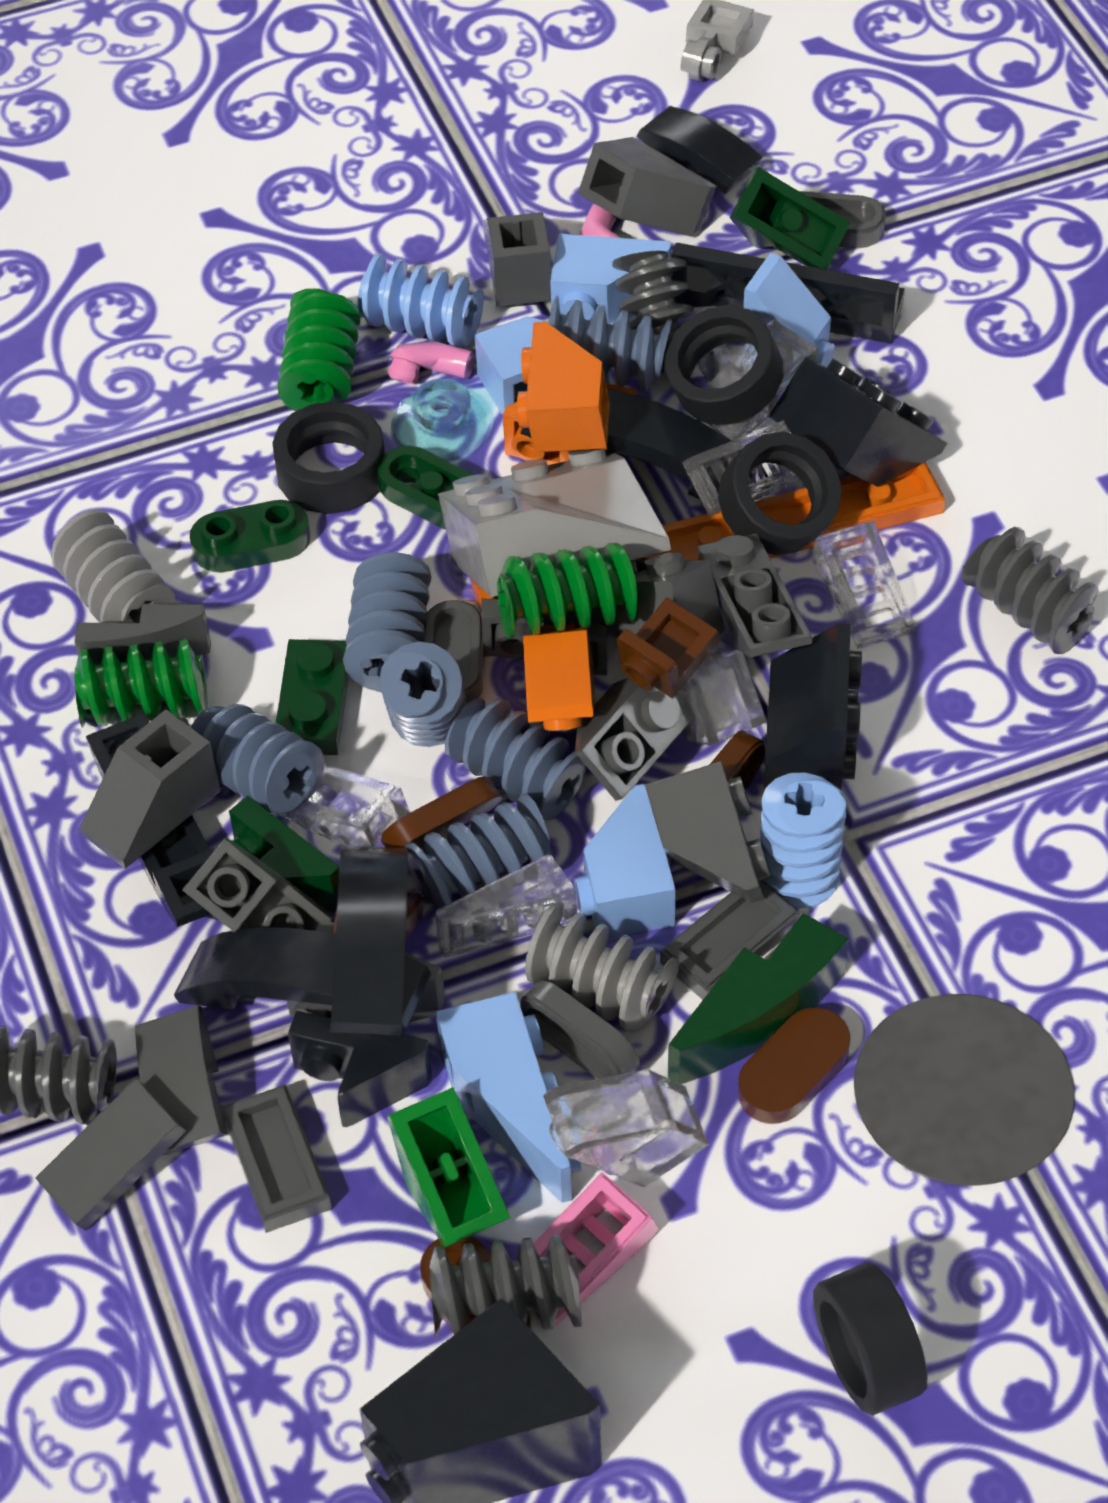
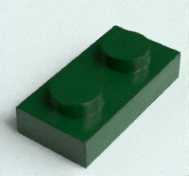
[276,639,349,755]

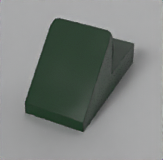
[729,167,851,270]
[229,795,340,912]

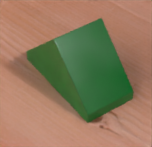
[387,1087,510,1248]

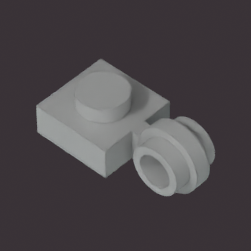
[681,0,754,82]

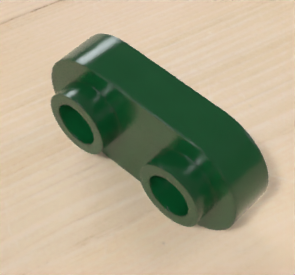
[378,446,474,530]
[189,500,310,573]

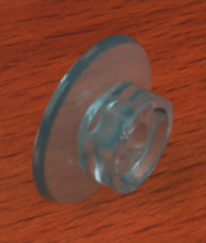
[391,379,495,462]

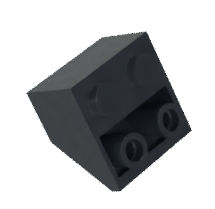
[768,356,948,487]
[764,624,862,791]

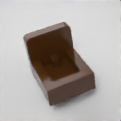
[617,597,719,699]

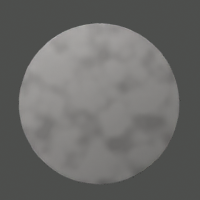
[854,994,1074,1186]

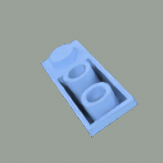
[436,992,581,1203]

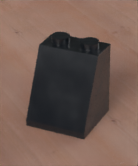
[359,1298,602,1503]

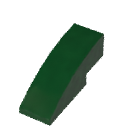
[667,913,849,1085]

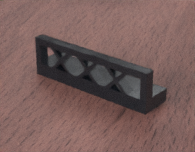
[672,242,905,344]

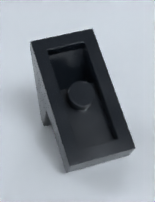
[288,1010,432,1127]

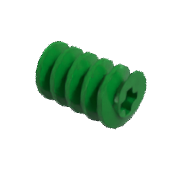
[277,288,361,411]
[497,543,637,639]
[74,638,208,728]

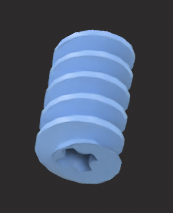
[357,253,485,349]
[759,772,847,909]

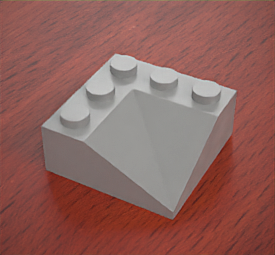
[438,449,671,597]

